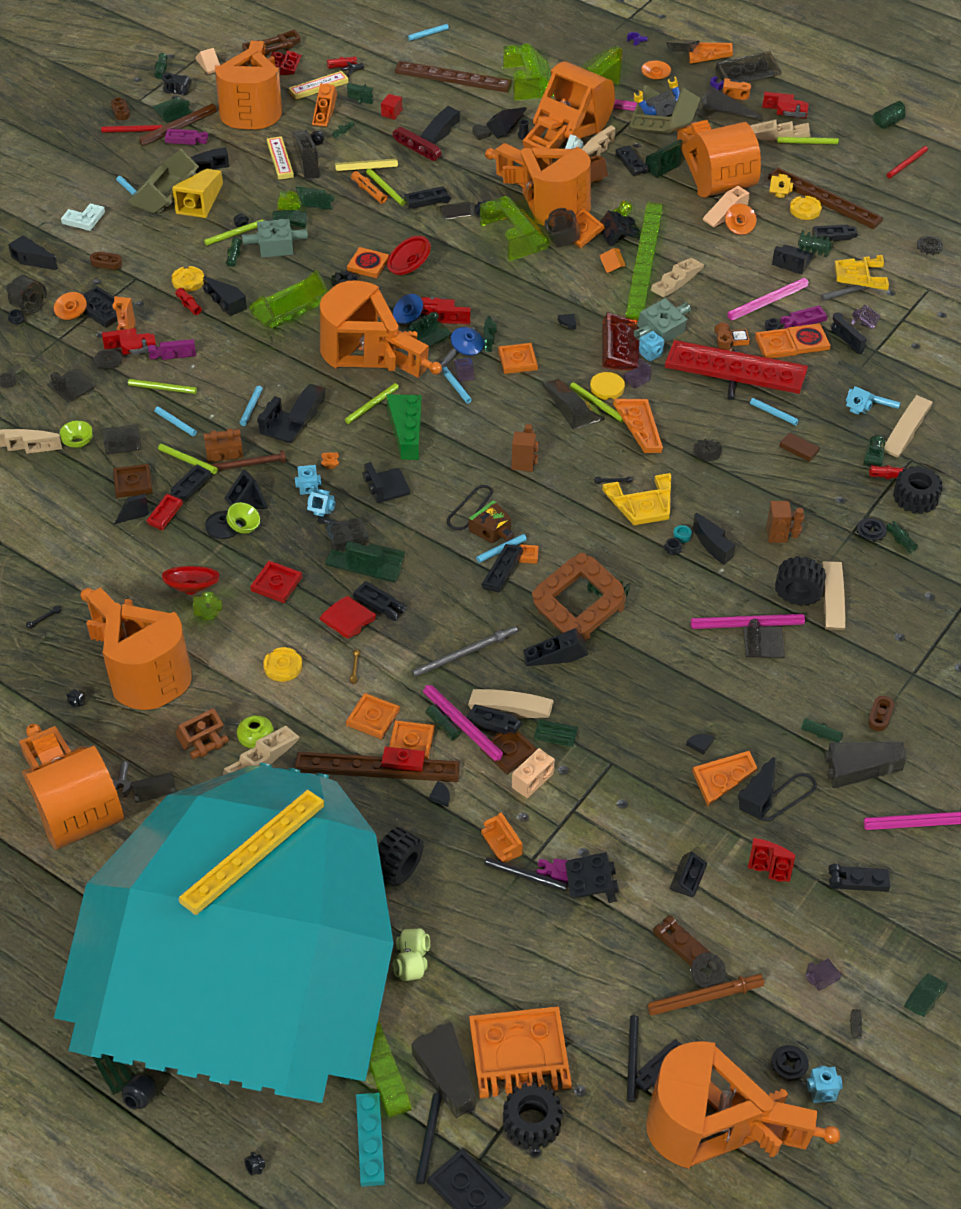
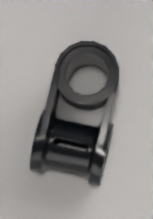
[162,73,192,95]

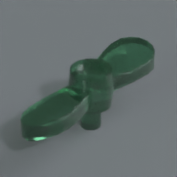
[332,122,354,138]

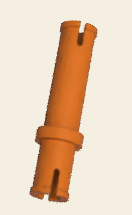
[351,171,387,204]

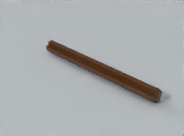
[139,104,217,146]

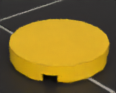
[790,196,822,220]
[172,266,204,292]
[590,372,625,400]
[263,647,303,682]

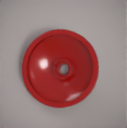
[387,236,431,275]
[162,566,220,595]

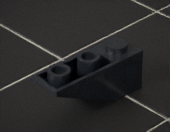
[486,107,527,138]
[8,235,58,270]
[202,276,247,316]
[523,628,588,666]
[738,757,776,820]

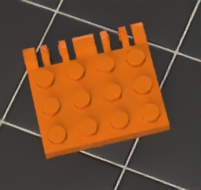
[469,1006,572,1099]

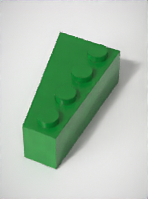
[386,394,422,460]

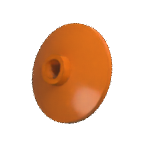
[641,61,671,79]
[725,204,756,235]
[54,292,87,320]

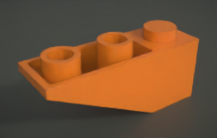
[312,83,337,127]

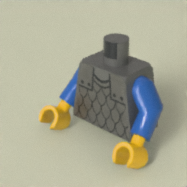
[634,77,680,116]

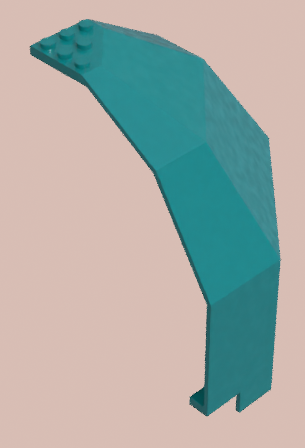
[54,763,393,1103]

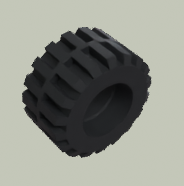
[893,466,943,514]
[775,556,826,606]
[378,827,424,886]
[503,1083,562,1150]

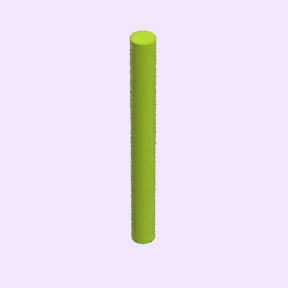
[777,137,839,144]
[366,169,405,206]
[204,219,263,246]
[128,379,197,394]
[570,382,623,422]
[345,383,399,424]
[158,444,218,474]

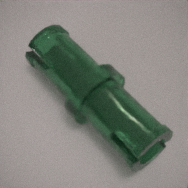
[154,53,168,79]
[226,237,242,267]
[886,521,918,553]
[426,705,461,741]
[801,718,844,744]

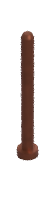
[210,450,286,470]

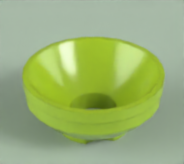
[60,420,93,448]
[226,502,260,534]
[237,715,274,748]

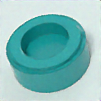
[673,525,692,543]

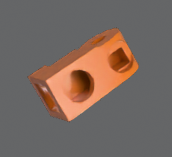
[722,78,751,100]

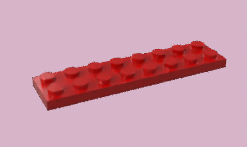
[665,340,808,394]

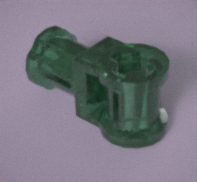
[863,435,886,467]

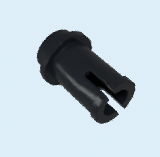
[518,119,529,140]

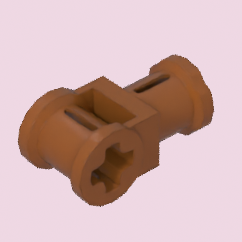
[714,322,733,351]

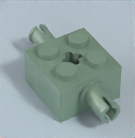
[242,219,308,258]
[634,298,691,344]

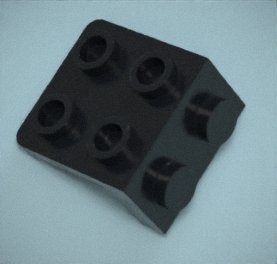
[600,210,642,246]
[772,245,813,274]
[257,396,306,443]
[362,462,410,503]
[565,852,620,903]

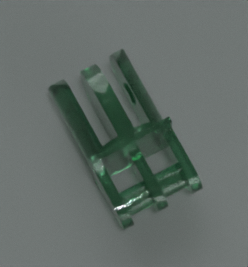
[347,82,374,104]

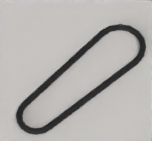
[447,485,493,530]
[761,773,817,821]

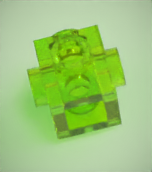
[277,190,301,215]
[193,592,223,619]

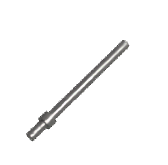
[412,626,518,677]

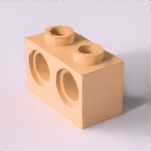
[512,748,555,799]

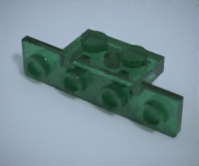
[325,541,402,583]

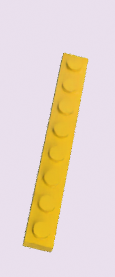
[179,790,324,915]

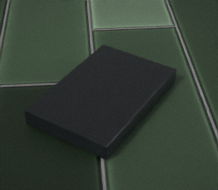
[83,286,118,328]
[427,1149,511,1209]

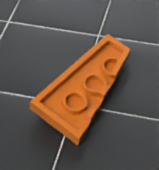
[613,399,663,453]

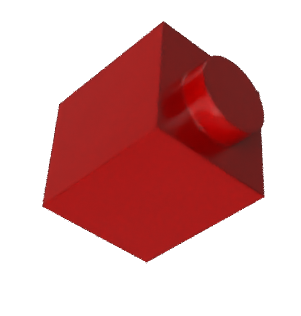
[381,94,402,120]

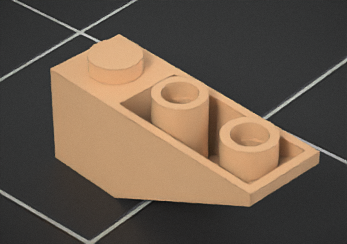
[703,186,749,227]

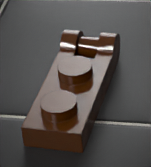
[653,915,713,972]

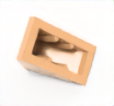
[196,48,220,74]

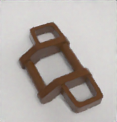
[242,29,301,56]

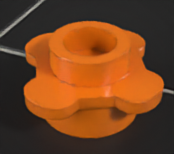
[321,452,339,469]

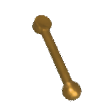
[349,649,360,684]

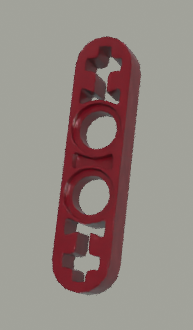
[392,127,442,161]

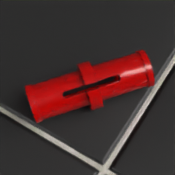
[327,56,357,69]
[175,287,202,315]
[869,465,905,480]

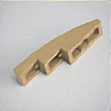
[750,120,810,140]
[582,126,615,158]
[651,258,704,297]
[882,395,932,458]
[0,429,62,454]
[822,561,845,630]
[468,689,554,719]
[223,726,300,775]

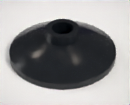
[205,511,242,539]

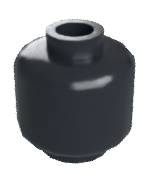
[122,1074,157,1109]

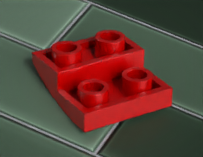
[270,50,301,75]
[319,596,376,639]
[748,838,795,882]

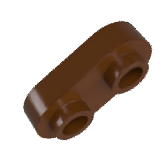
[111,97,130,120]
[90,252,122,270]
[868,696,894,731]

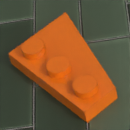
[688,42,733,64]
[692,751,757,806]

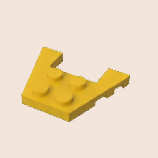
[834,255,889,290]
[602,473,671,525]

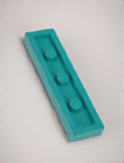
[356,1093,385,1187]

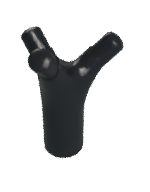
[340,61,364,76]

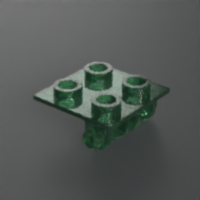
[152,97,193,123]
[295,186,334,210]
[405,312,452,347]

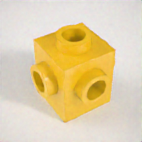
[769,174,793,198]

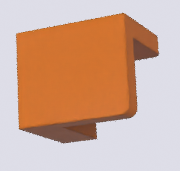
[599,248,626,273]

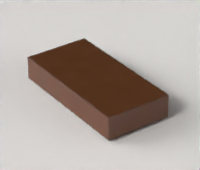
[779,432,820,462]

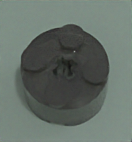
[545,208,581,247]
[6,275,47,314]

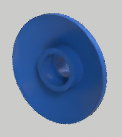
[393,294,423,324]
[451,327,484,356]

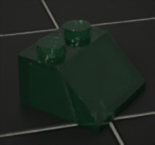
[645,139,682,178]

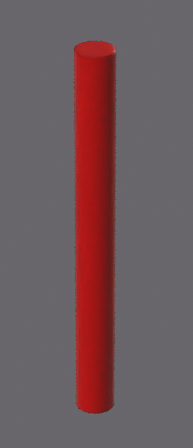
[101,125,163,133]
[887,146,928,179]

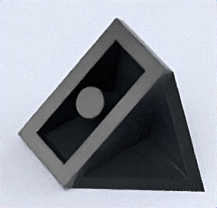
[224,469,268,509]
[113,494,149,525]

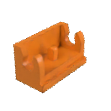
[113,296,135,330]
[481,812,523,863]

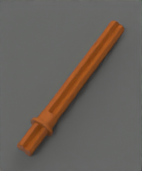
[647,973,765,1016]

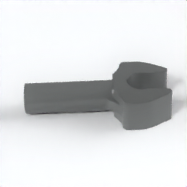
[113,761,132,797]

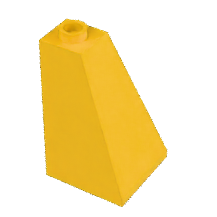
[172,169,223,218]

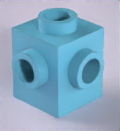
[639,331,664,362]
[846,386,874,415]
[295,465,321,495]
[307,489,335,517]
[807,1066,842,1103]

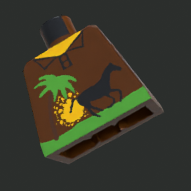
[469,500,514,543]

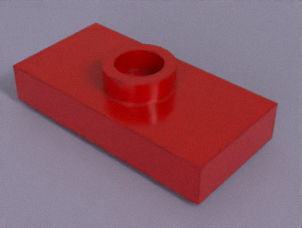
[146,494,183,531]
[381,746,425,772]

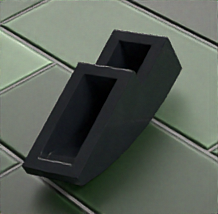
[420,106,460,144]
[190,147,229,173]
[288,384,326,425]
[693,513,735,565]

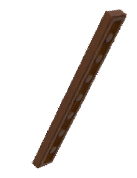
[395,61,512,93]
[768,167,883,229]
[295,752,460,782]

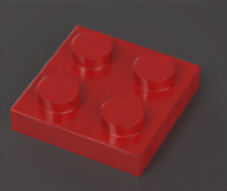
[250,561,302,603]

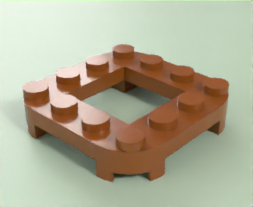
[532,553,626,641]

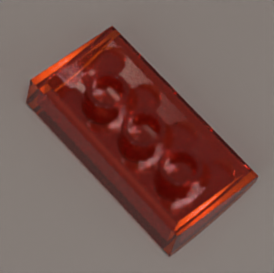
[602,312,639,370]

